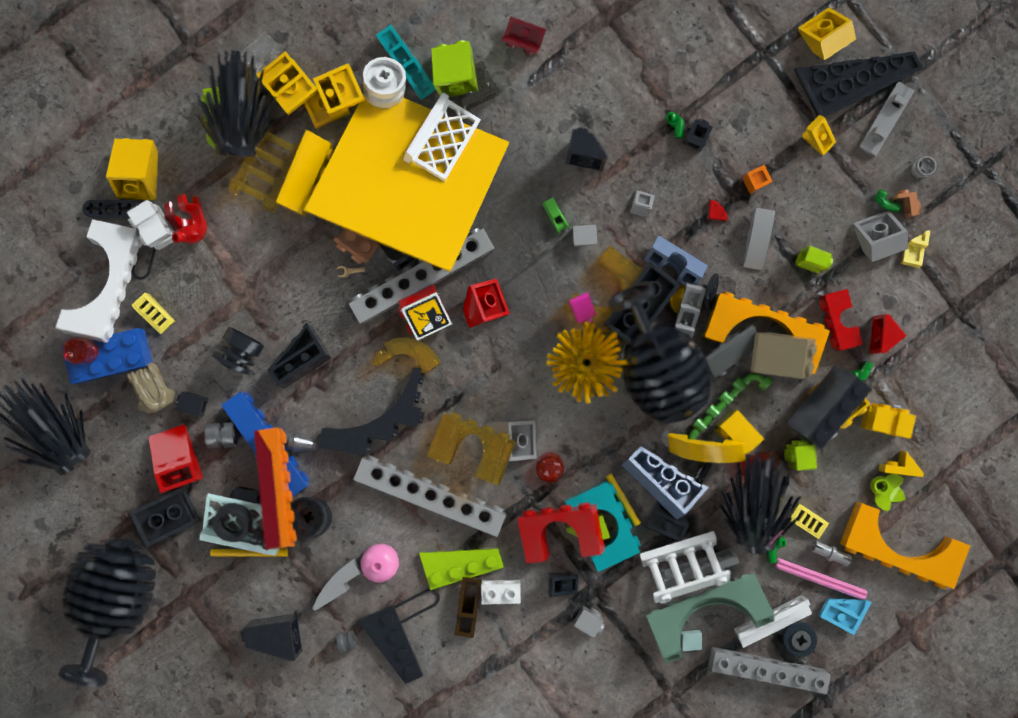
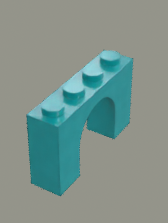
[565,480,641,572]

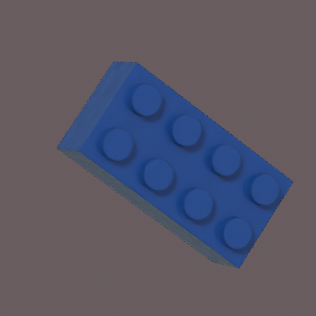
[62,328,153,384]

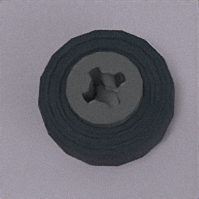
[782,621,817,657]

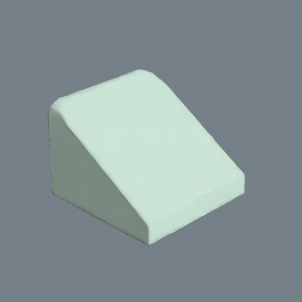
[681,630,702,651]

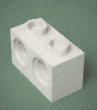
[481,580,521,604]

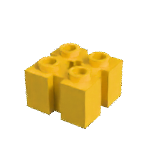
[860,403,916,439]

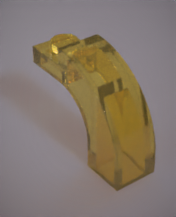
[371,338,442,373]

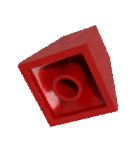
[463,278,510,328]

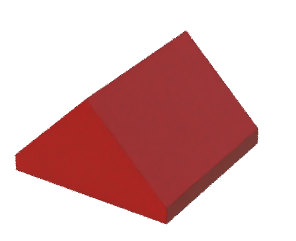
[869,314,907,354]

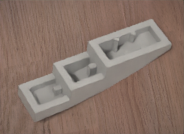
[673,283,706,338]

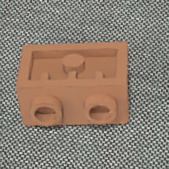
[334,228,380,265]

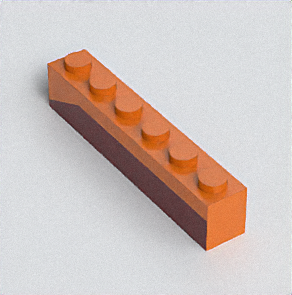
[254,428,296,550]

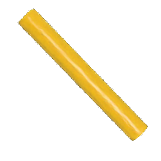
[605,473,641,527]

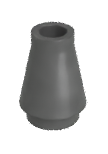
[288,433,317,452]

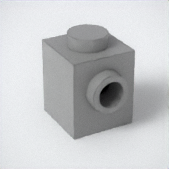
[573,606,605,638]

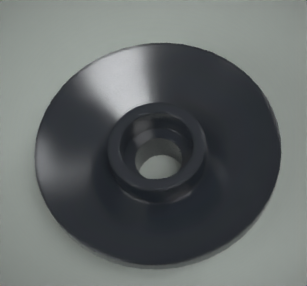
[702,273,719,311]

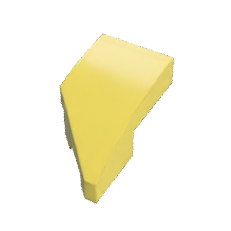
[900,230,930,268]

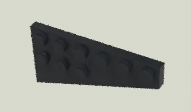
[794,51,923,118]

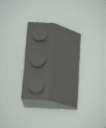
[705,325,757,379]

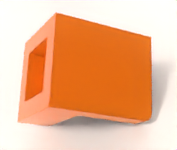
[742,165,773,194]

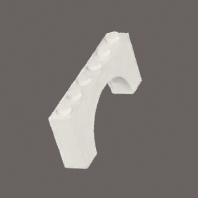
[56,219,143,343]

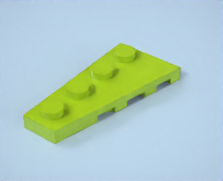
[419,548,504,590]

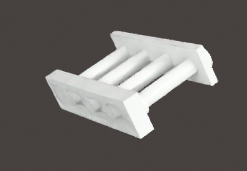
[640,531,730,603]

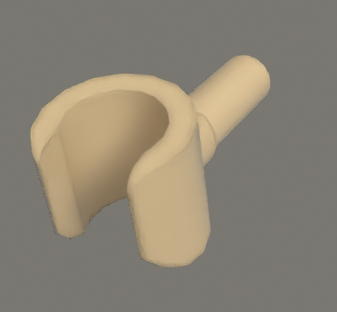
[337,266,365,278]

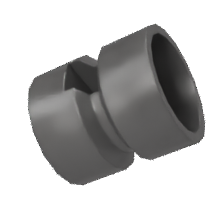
[205,422,238,449]

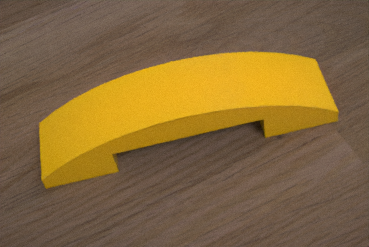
[668,433,745,463]

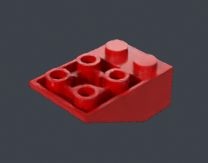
[148,424,204,493]

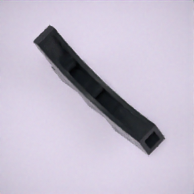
[319,367,425,456]

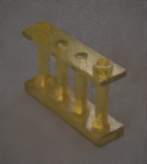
[229,124,301,214]

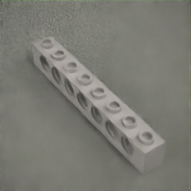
[349,228,495,325]
[353,455,506,537]

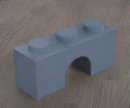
[644,236,708,286]

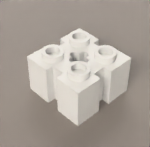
[127,200,174,250]

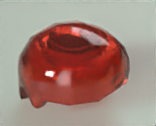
[536,452,564,483]

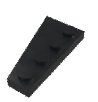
[357,604,423,684]

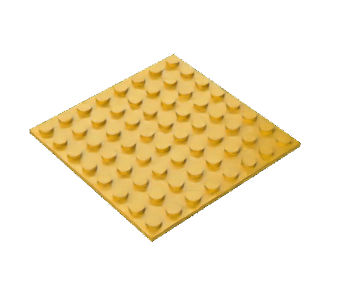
[304,95,509,272]

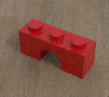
[819,289,863,351]

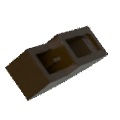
[455,577,482,638]

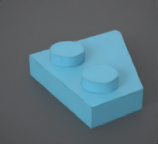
[818,598,872,635]

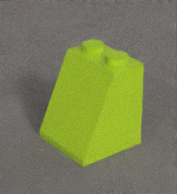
[431,40,478,97]

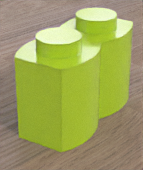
[795,245,833,274]

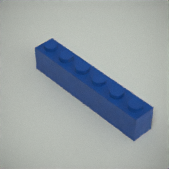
[221,391,310,497]

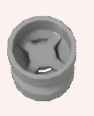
[910,156,937,179]

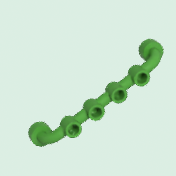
[688,373,774,440]

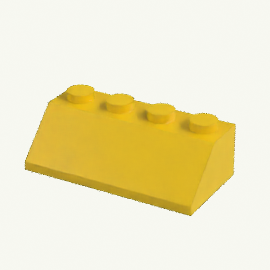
[276,130,335,217]

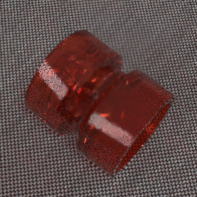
[63,338,99,364]

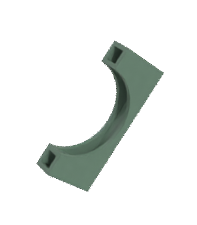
[646,573,774,664]

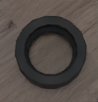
[212,503,253,542]

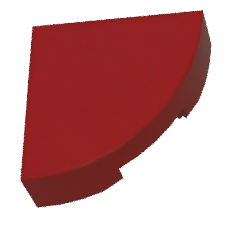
[708,200,728,221]

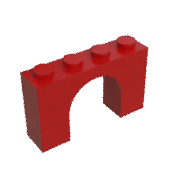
[517,502,605,564]

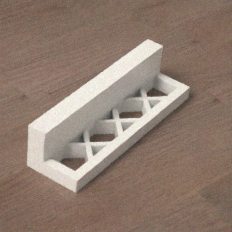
[734,595,812,648]

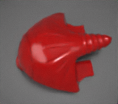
[164,194,208,244]

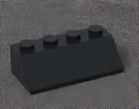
[604,262,680,344]
[786,364,872,450]

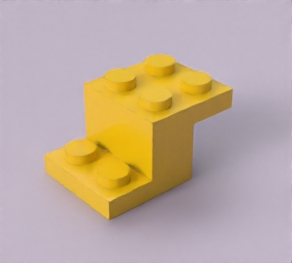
[256,51,318,115]
[304,63,365,129]

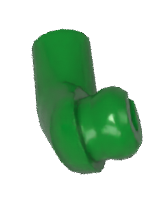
[874,189,901,213]
[850,361,873,381]
[766,537,786,563]

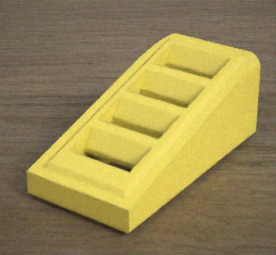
[132,293,175,334]
[789,503,829,539]

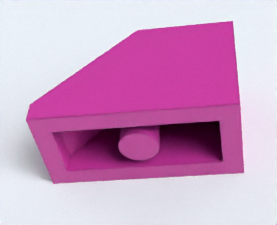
[568,292,596,325]

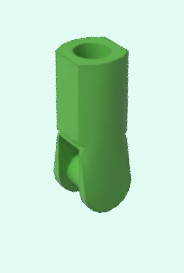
[542,198,569,234]

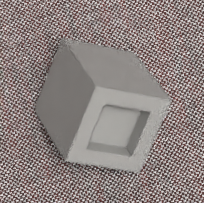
[572,225,597,248]

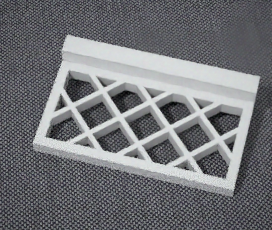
[403,93,481,181]

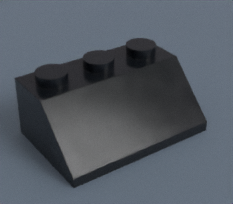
[565,127,608,171]

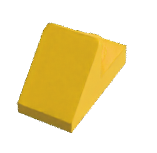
[802,115,836,156]
[879,451,924,477]

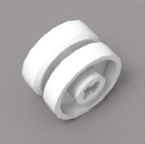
[363,57,406,109]

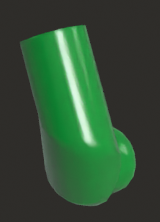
[666,112,685,139]

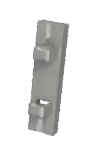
[858,81,914,157]
[660,547,739,587]

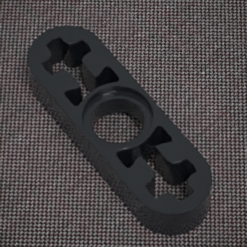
[82,200,138,219]

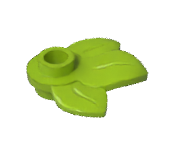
[870,474,906,512]

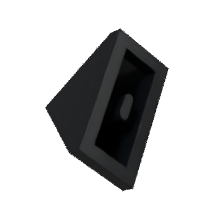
[548,572,578,597]

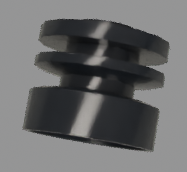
[212,327,265,375]
[290,497,332,538]

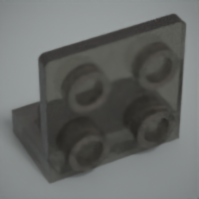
[458,61,500,111]

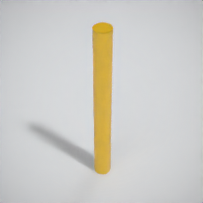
[210,549,288,557]

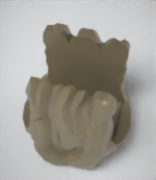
[127,362,175,414]

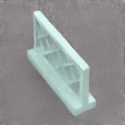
[200,494,279,556]

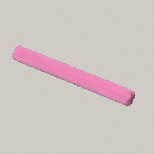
[775,558,867,600]

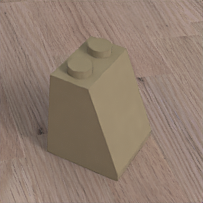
[750,332,817,379]

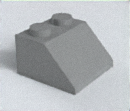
[853,210,908,262]
[492,420,537,461]

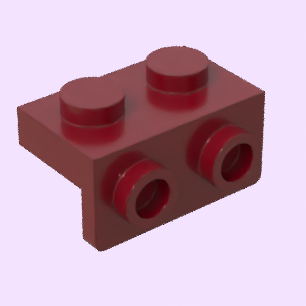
[501,16,547,55]

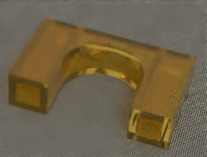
[564,246,643,335]
[427,412,516,485]

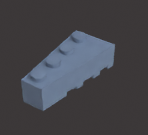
[622,446,708,519]

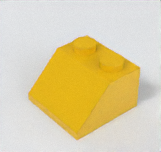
[798,7,856,60]

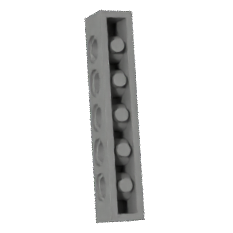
[708,647,831,694]

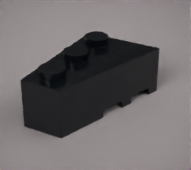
[267,322,332,389]

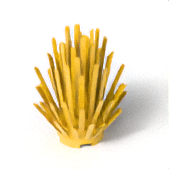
[547,322,628,403]

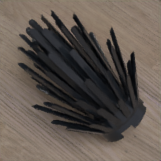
[194,49,277,157]
[0,378,91,476]
[719,450,802,554]

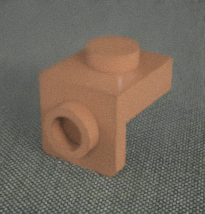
[891,190,921,218]

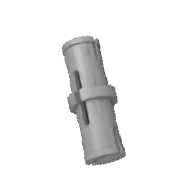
[811,540,852,567]

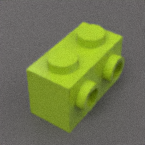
[784,440,817,470]

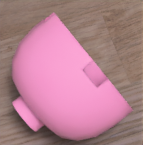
[361,543,399,583]

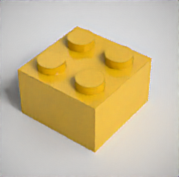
[713,409,764,455]

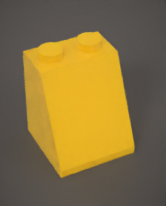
[106,138,158,200]

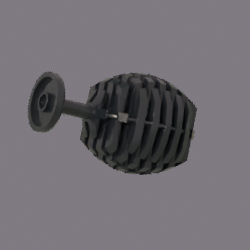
[608,282,711,424]
[58,538,156,687]

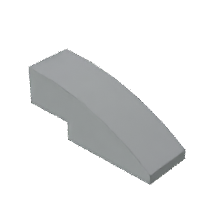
[743,208,775,270]
[313,557,362,611]

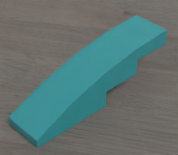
[375,24,436,100]

